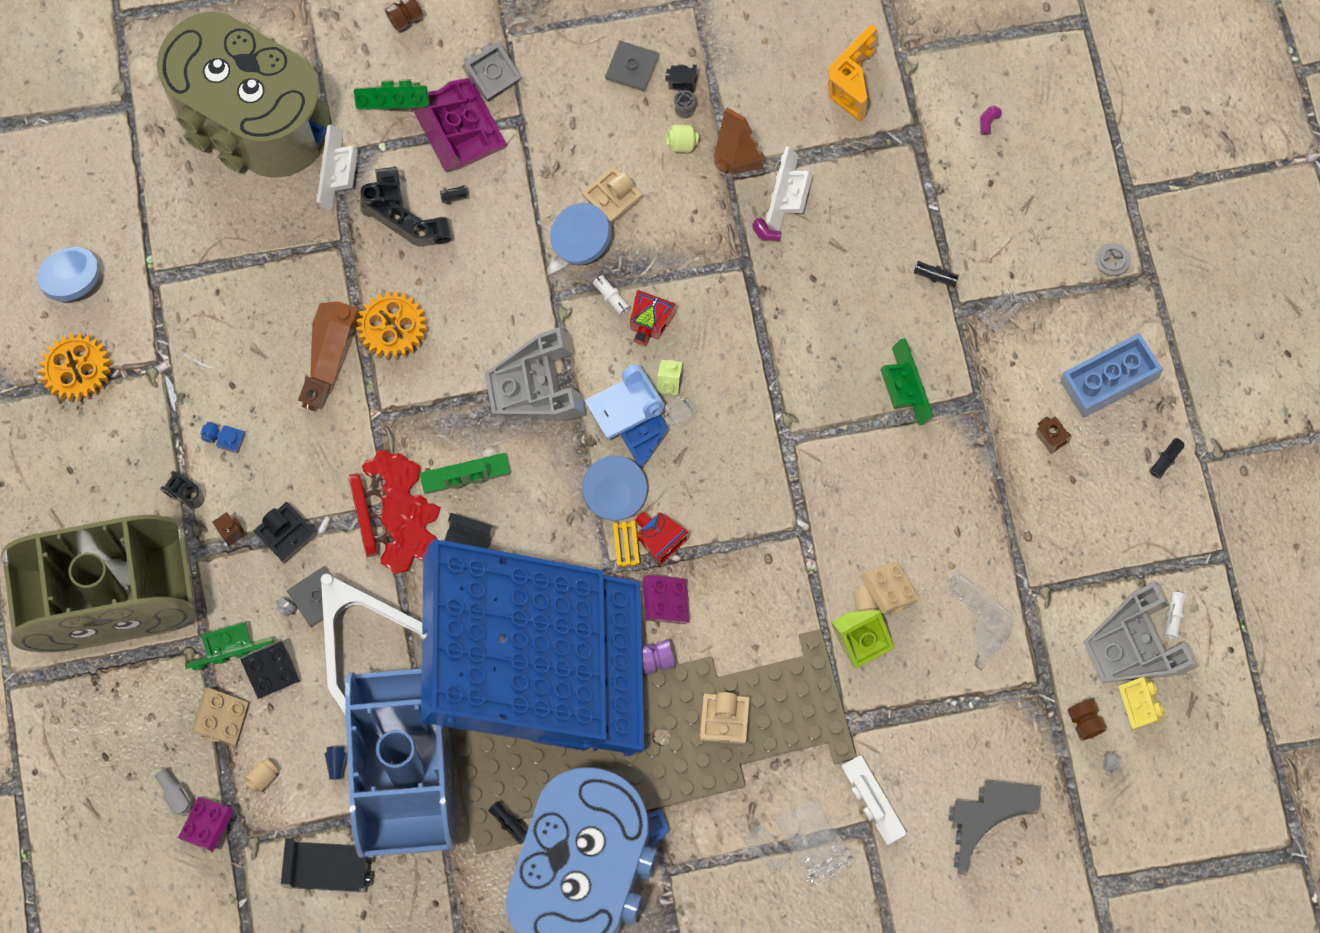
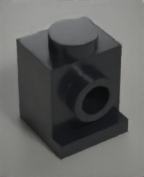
[665,64,697,93]

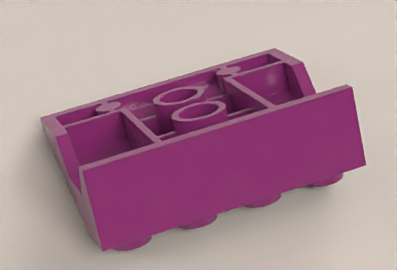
[412,78,507,172]

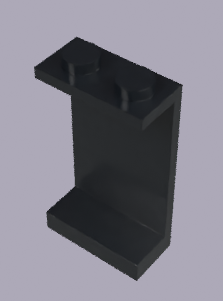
[444,513,495,549]
[280,838,374,893]

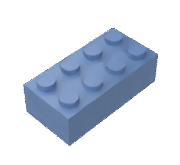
[1061,333,1163,418]

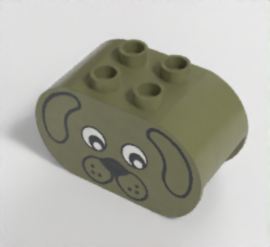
[157,12,330,178]
[1,515,195,653]

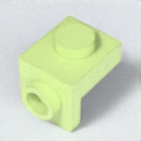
[657,360,683,395]

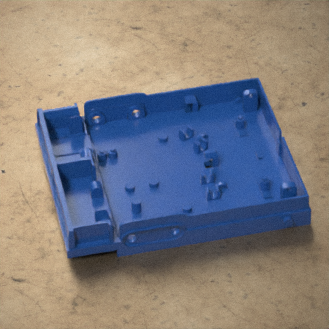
[421,539,644,757]

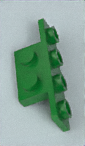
[353,79,429,109]
[880,338,933,426]
[420,453,510,494]
[185,621,274,671]

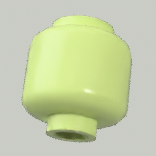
[666,125,699,153]

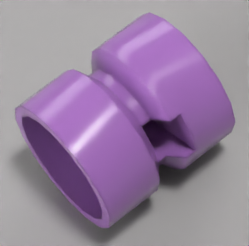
[642,640,675,675]

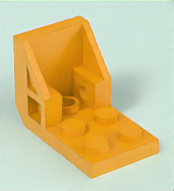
[828,24,877,122]

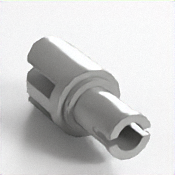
[154,768,194,816]

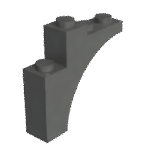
[948,781,1041,875]

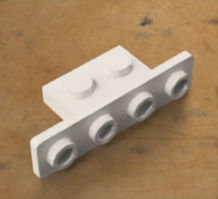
[317,125,358,210]
[766,146,812,231]
[842,756,906,845]

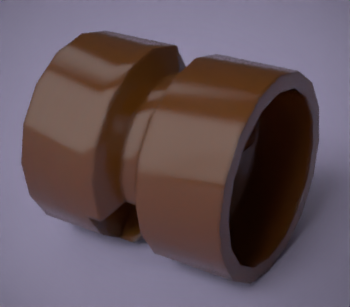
[384,0,424,32]
[1067,699,1108,741]

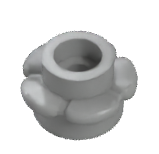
[276,596,297,616]
[1103,751,1121,774]

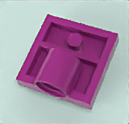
[643,575,689,625]
[178,797,234,852]

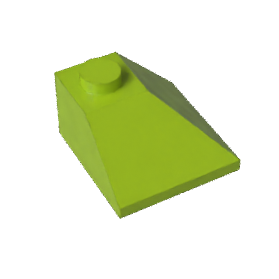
[831,610,895,669]

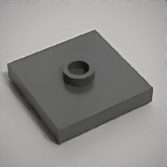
[605,40,659,92]
[286,566,330,628]

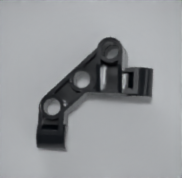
[360,166,452,246]

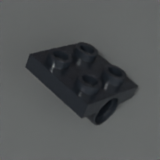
[253,501,317,564]
[240,639,300,699]

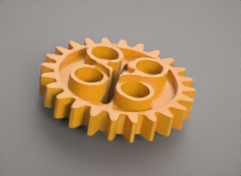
[356,291,427,360]
[39,333,111,402]

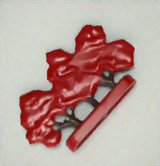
[349,449,441,574]

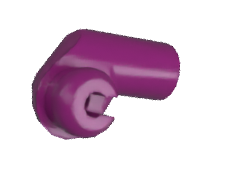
[980,105,1002,136]
[752,218,781,242]

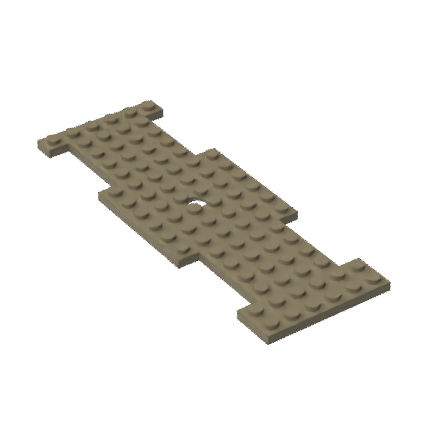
[451,629,856,855]

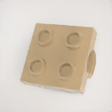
[581,166,642,224]
[861,561,920,615]
[191,687,248,746]
[700,692,750,744]

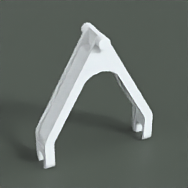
[321,574,426,716]

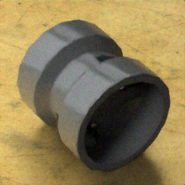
[674,90,695,118]

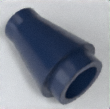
[324,747,347,780]

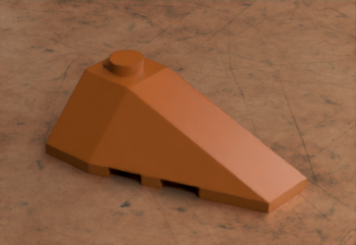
[714,107,764,175]
[310,301,361,394]

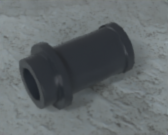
[440,185,468,204]

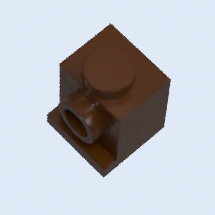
[298,376,331,411]
[1036,416,1071,454]
[212,512,247,547]

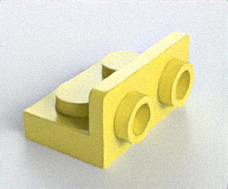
[1119,677,1165,730]

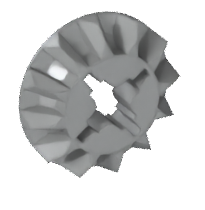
[1096,243,1131,277]

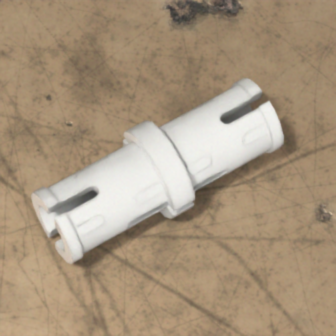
[593,275,630,316]
[1164,592,1186,639]

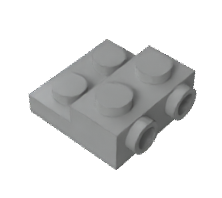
[461,42,522,100]

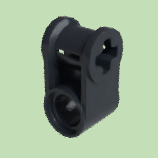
[160,471,204,509]

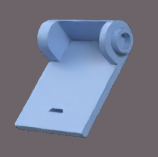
[584,364,665,440]

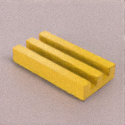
[613,521,640,568]

